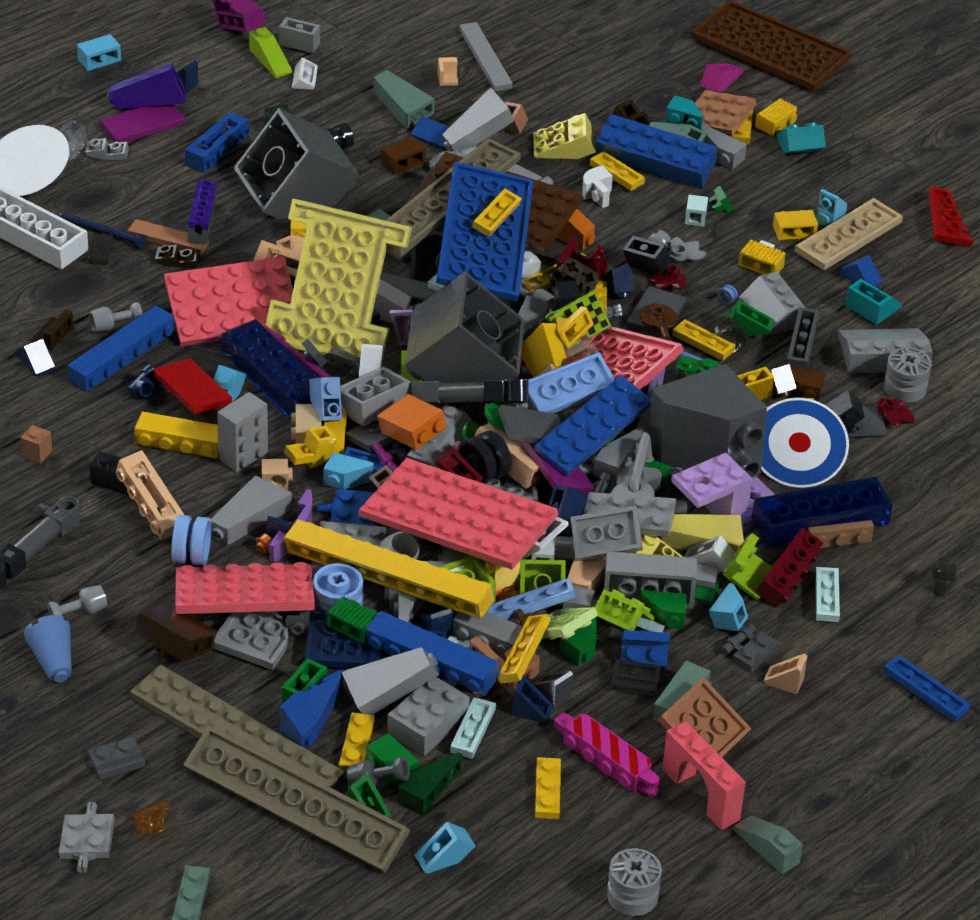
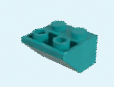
[665,96,704,130]
[776,122,826,154]
[845,279,902,325]

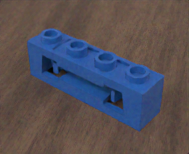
[185,112,250,173]

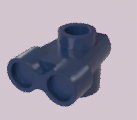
[127,364,162,400]

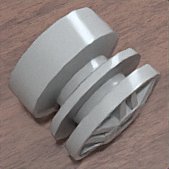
[884,347,932,403]
[607,848,662,916]

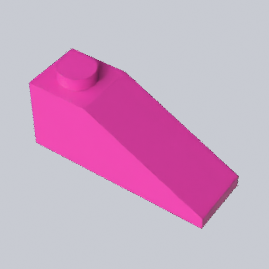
[700,63,744,92]

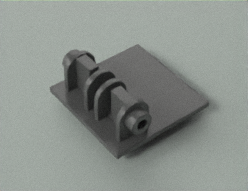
[847,406,887,437]

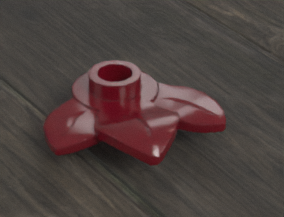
[649,265,687,290]
[876,398,915,428]

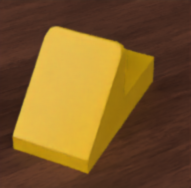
[556,306,594,349]

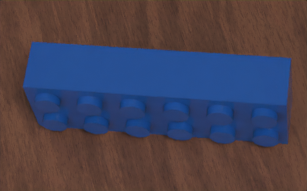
[595,114,717,189]

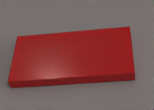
[153,358,232,414]

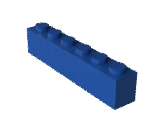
[67,305,175,392]
[366,611,499,695]

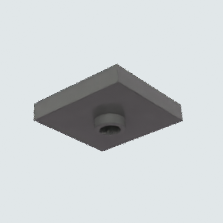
[345,420,394,453]

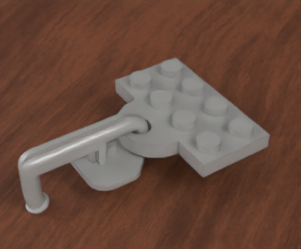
[583,432,677,537]

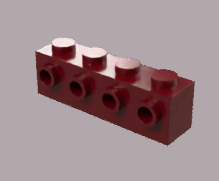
[755,527,823,608]

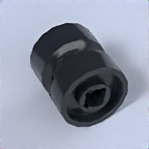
[325,123,354,149]

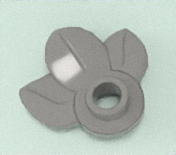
[669,237,706,262]

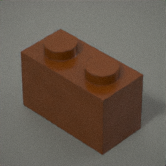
[381,136,426,176]

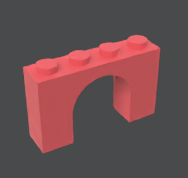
[662,721,746,830]

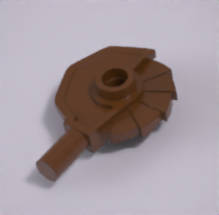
[639,303,677,341]

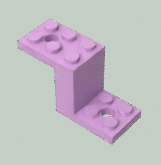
[672,452,782,524]

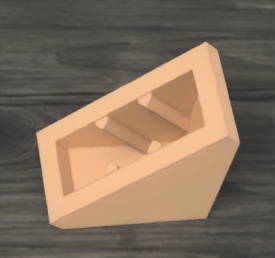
[763,653,808,694]

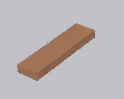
[127,219,209,255]

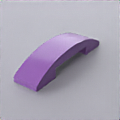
[269,489,312,562]

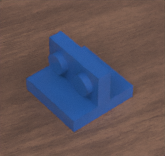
[621,630,670,667]

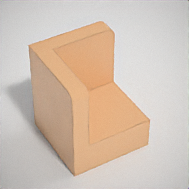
[438,57,458,86]
[276,235,304,261]

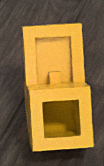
[284,426,337,469]

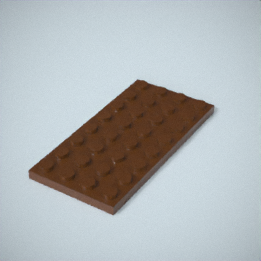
[690,0,852,91]
[406,151,583,253]

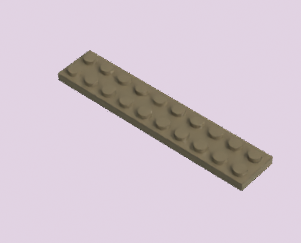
[386,138,521,258]
[130,664,345,789]
[183,725,410,873]

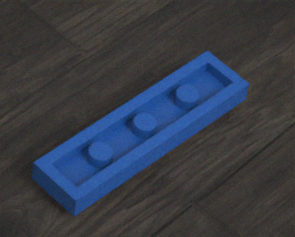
[883,655,971,722]

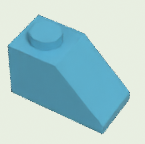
[324,452,374,489]
[415,822,475,874]

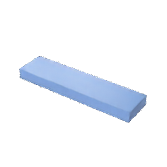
[487,578,576,620]

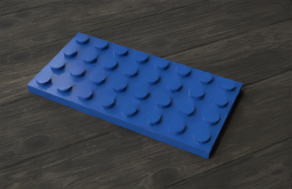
[436,162,533,301]

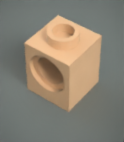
[262,459,293,490]

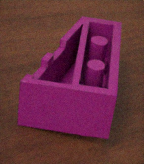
[212,0,266,32]

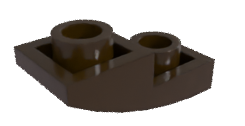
[155,245,200,268]

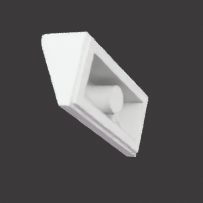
[292,58,318,90]

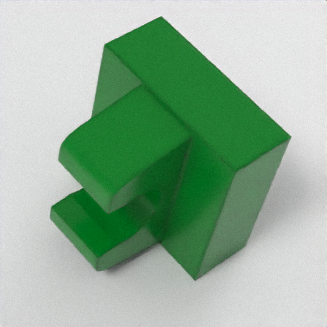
[709,186,734,213]

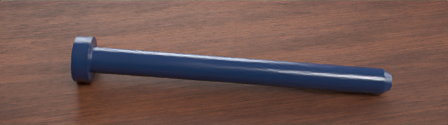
[59,212,146,248]

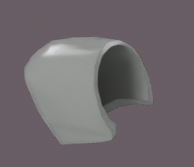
[380,531,419,559]

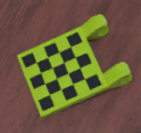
[545,290,611,353]

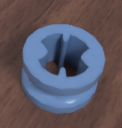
[717,284,738,305]

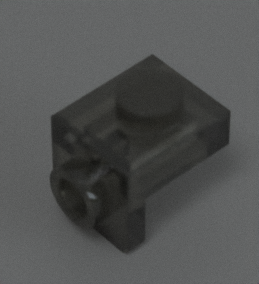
[714,317,749,353]

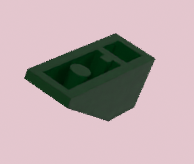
[397,752,463,815]

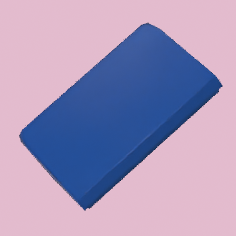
[411,116,449,149]

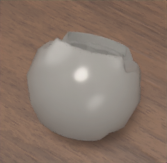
[648,230,671,248]

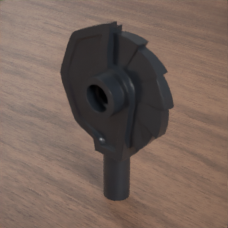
[382,439,412,463]

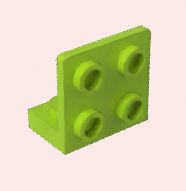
[722,533,772,600]
[595,589,655,631]

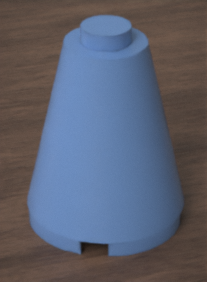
[24,615,72,682]

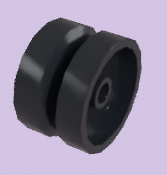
[458,430,512,484]

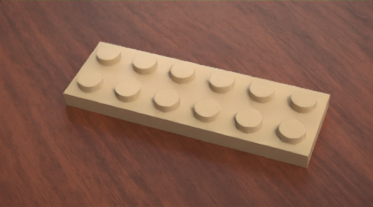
[795,198,903,270]

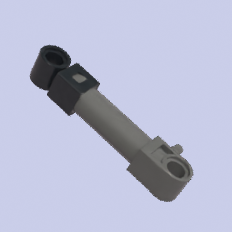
[410,379,529,405]
[0,496,80,589]

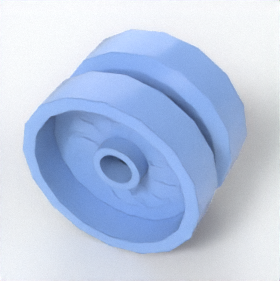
[171,515,211,566]
[313,563,363,611]

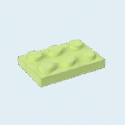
[541,607,598,640]

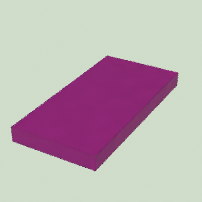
[100,105,186,142]
[520,441,594,494]

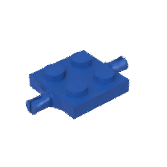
[318,489,376,526]

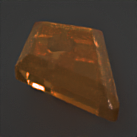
[134,800,168,835]

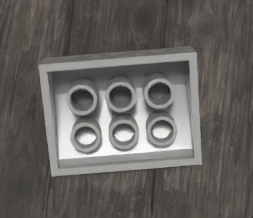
[838,328,933,373]

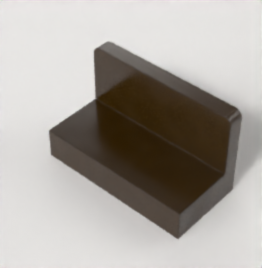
[31,309,74,351]

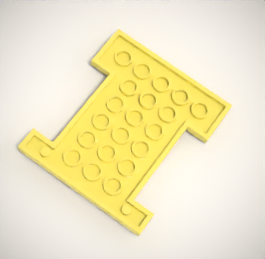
[262,199,412,357]

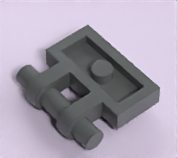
[721,623,779,673]

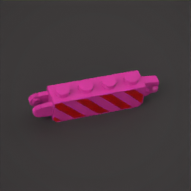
[554,712,660,797]

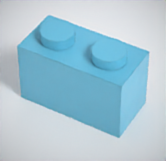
[77,34,121,71]

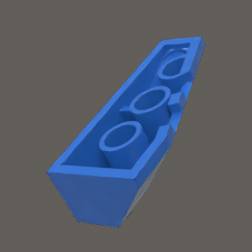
[280,669,344,749]

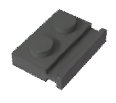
[88,736,146,780]

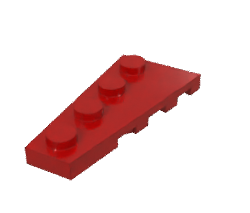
[928,186,974,247]

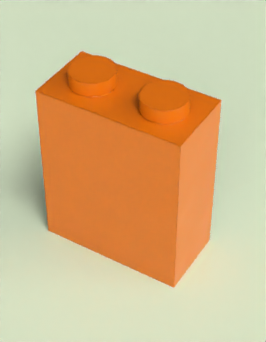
[377,394,447,450]

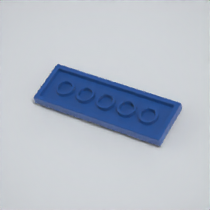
[534,375,651,477]

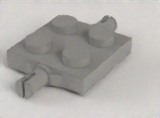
[59,802,115,873]

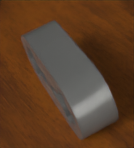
[324,347,360,376]

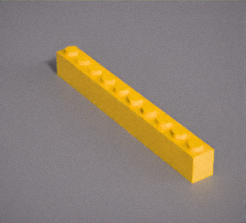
[284,519,494,619]

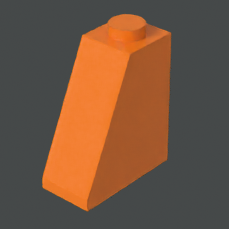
[556,209,595,251]

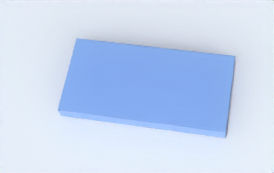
[528,352,615,413]

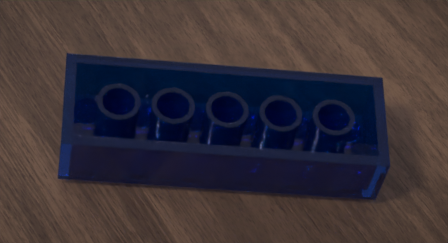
[221,319,318,420]
[752,477,893,547]

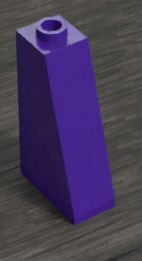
[107,63,188,109]

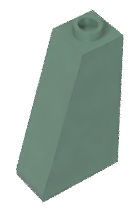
[373,70,435,129]

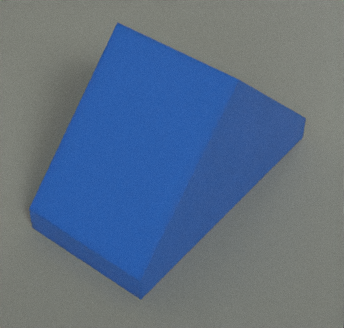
[839,255,882,287]

